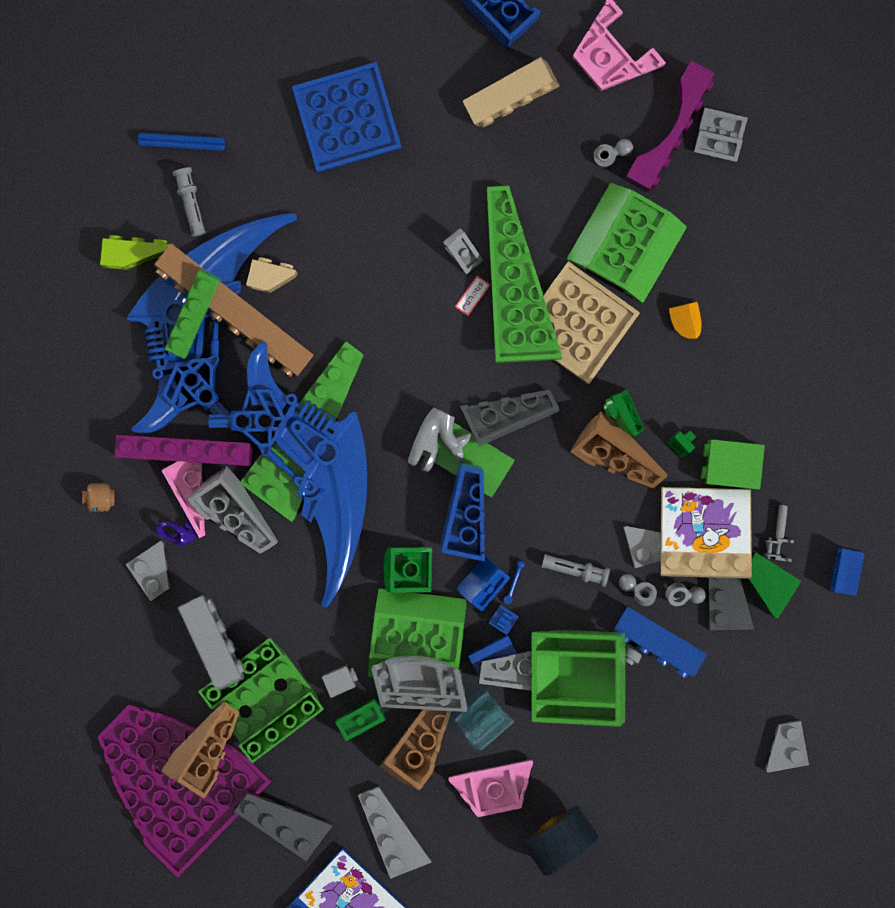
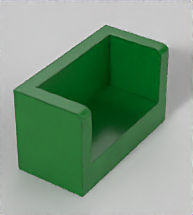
[335,697,386,741]

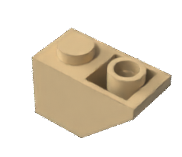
[246,257,297,293]

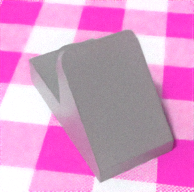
[443,228,483,274]

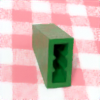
[746,552,801,619]

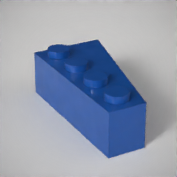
[459,0,541,49]
[440,462,485,562]
[614,607,708,678]

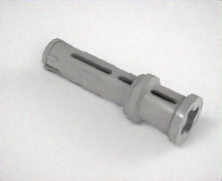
[172,167,206,237]
[541,554,610,588]

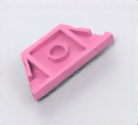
[448,759,533,817]

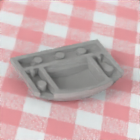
[372,656,467,712]

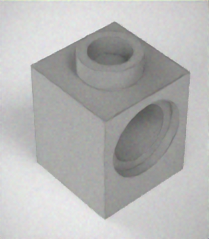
[322,664,358,698]

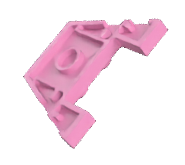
[572,0,666,91]

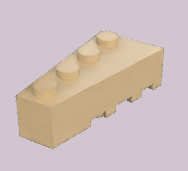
[463,57,560,127]

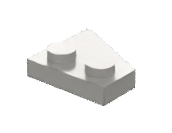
[623,526,661,568]
[126,540,170,601]
[765,720,809,773]

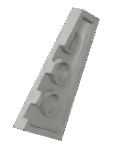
[358,786,432,879]

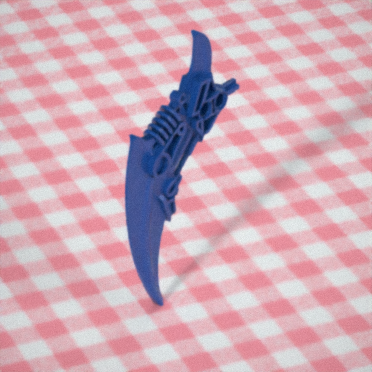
[127,213,297,434]
[208,342,367,608]

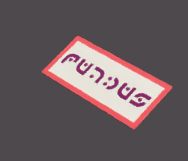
[455,276,490,316]

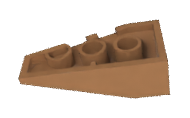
[570,411,667,488]
[161,701,239,799]
[379,709,451,791]

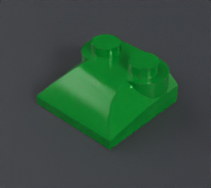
[603,389,645,436]
[384,547,432,593]

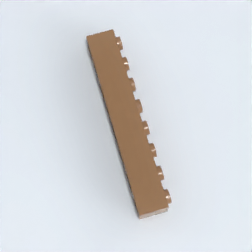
[154,244,314,378]

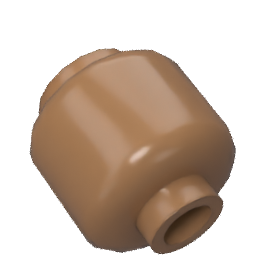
[82,483,114,512]

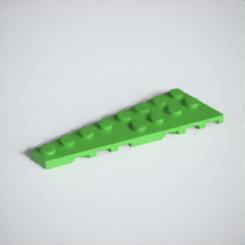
[487,186,562,363]

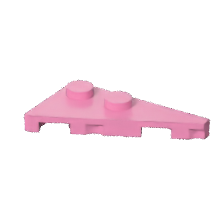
[161,461,205,538]

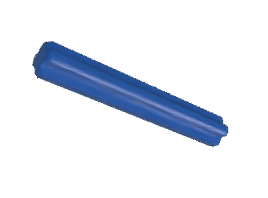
[137,133,225,151]

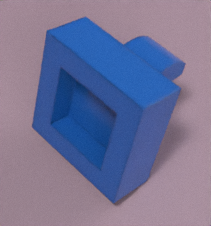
[488,604,519,635]

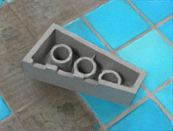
[178,596,245,690]

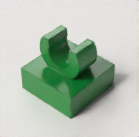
[666,430,696,459]

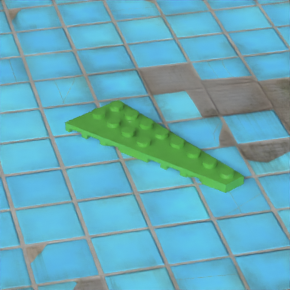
[241,342,364,522]

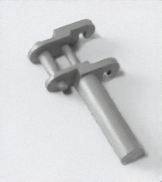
[763,505,794,562]

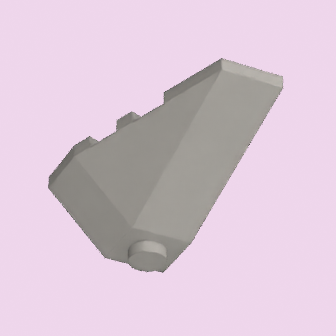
[187,465,278,554]

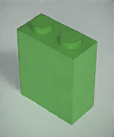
[701,439,765,489]

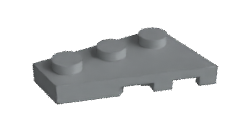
[478,651,532,691]

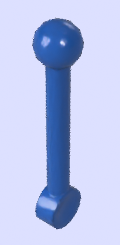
[504,560,525,604]

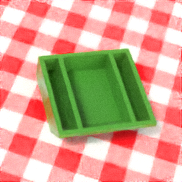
[532,630,625,726]

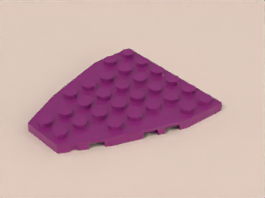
[98,704,272,878]

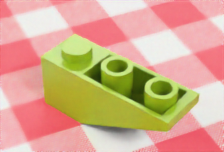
[100,235,169,270]

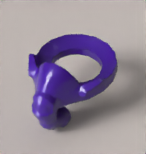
[156,521,196,546]

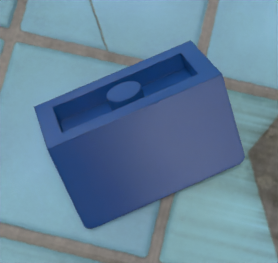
[830,548,864,596]
[456,557,510,611]
[468,634,517,675]

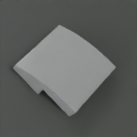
[694,107,748,162]

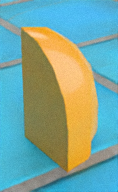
[669,302,702,339]

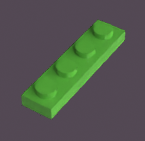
[165,269,221,359]

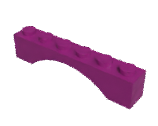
[624,60,715,192]
[115,435,253,466]

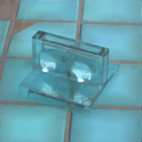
[455,691,514,751]

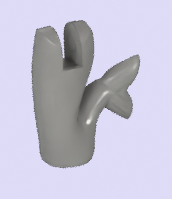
[408,407,471,472]

